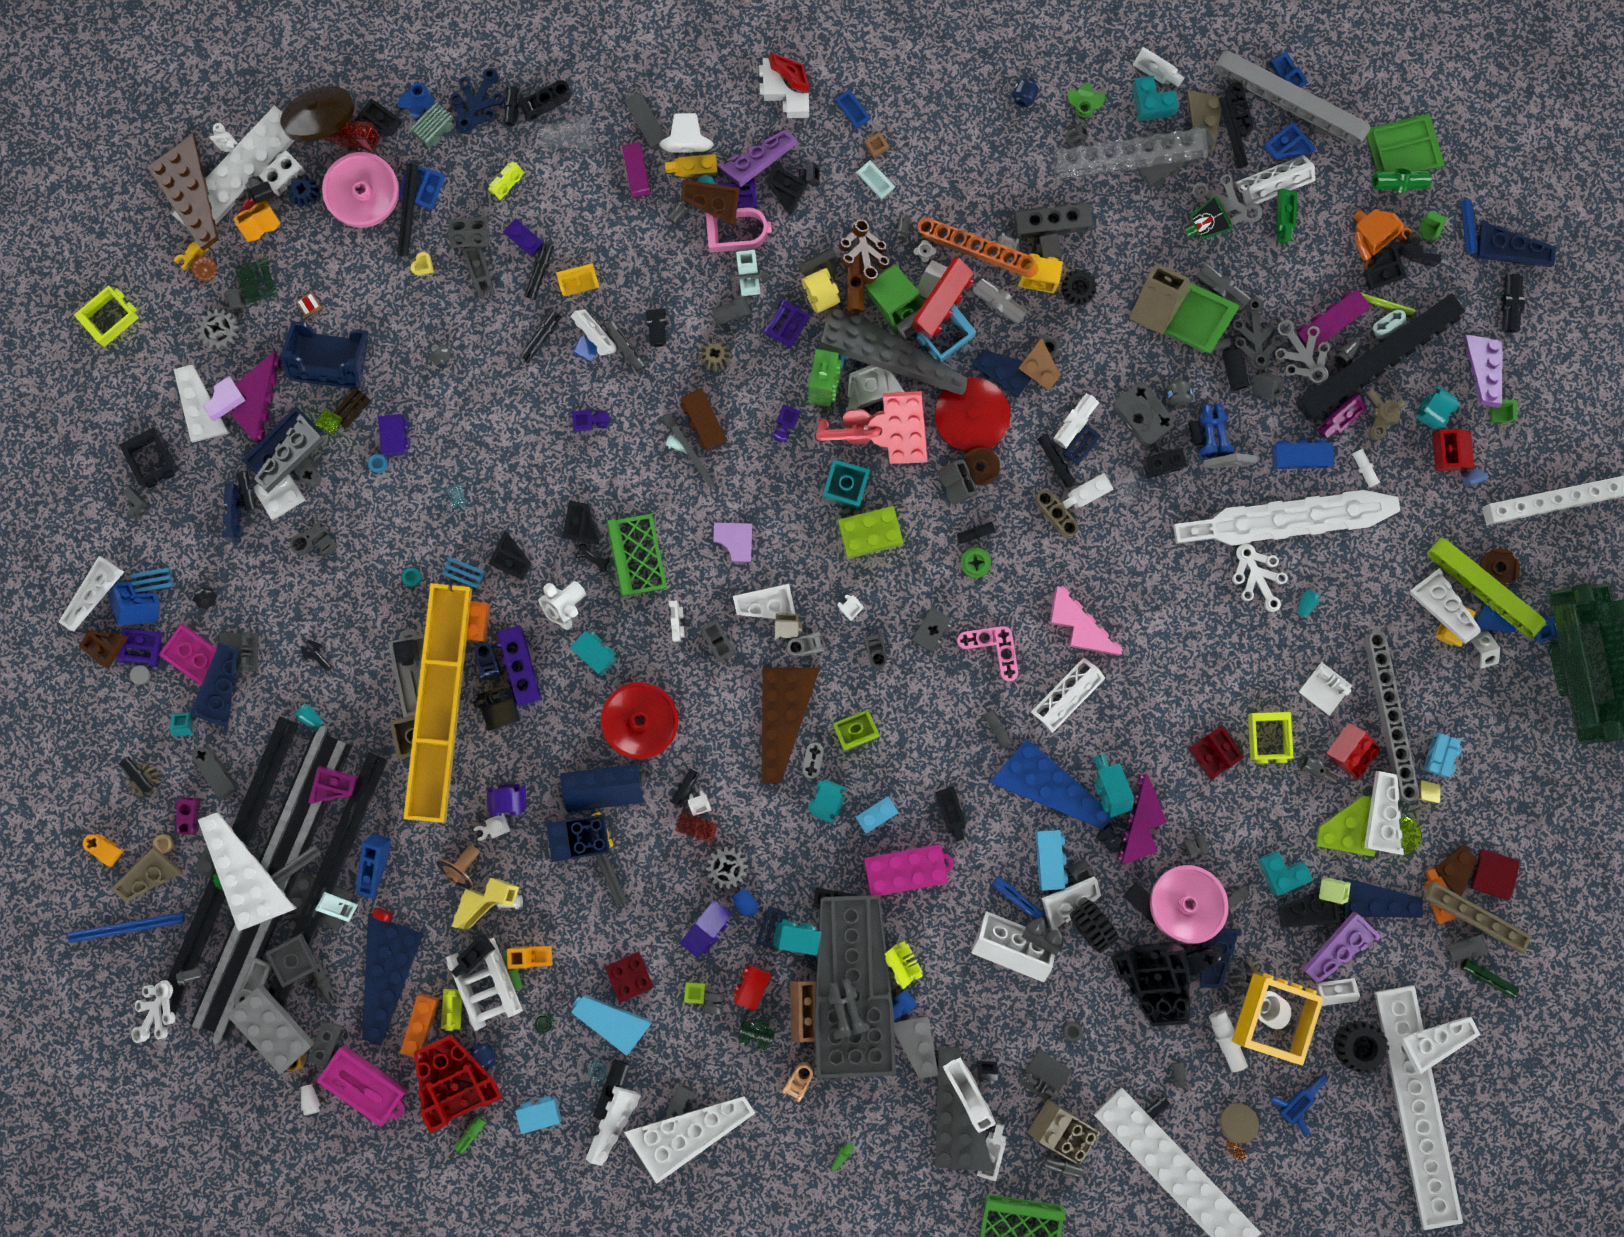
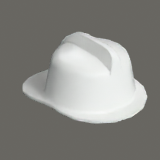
[1258,991,1291,1029]

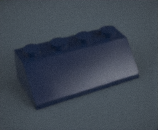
[560,764,644,812]

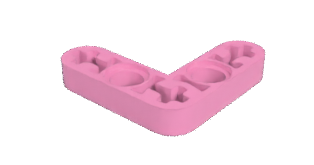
[957,626,1018,682]

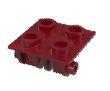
[605,952,654,1003]

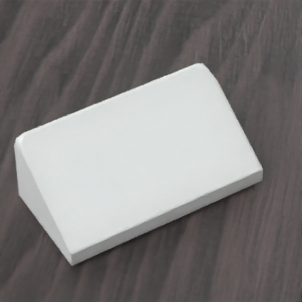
[1316,978,1360,1006]

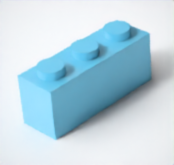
[1035,830,1068,891]

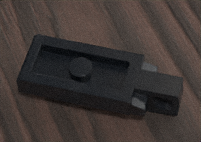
[935,786,966,842]
[451,933,495,978]

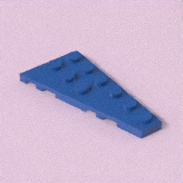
[989,739,1113,830]

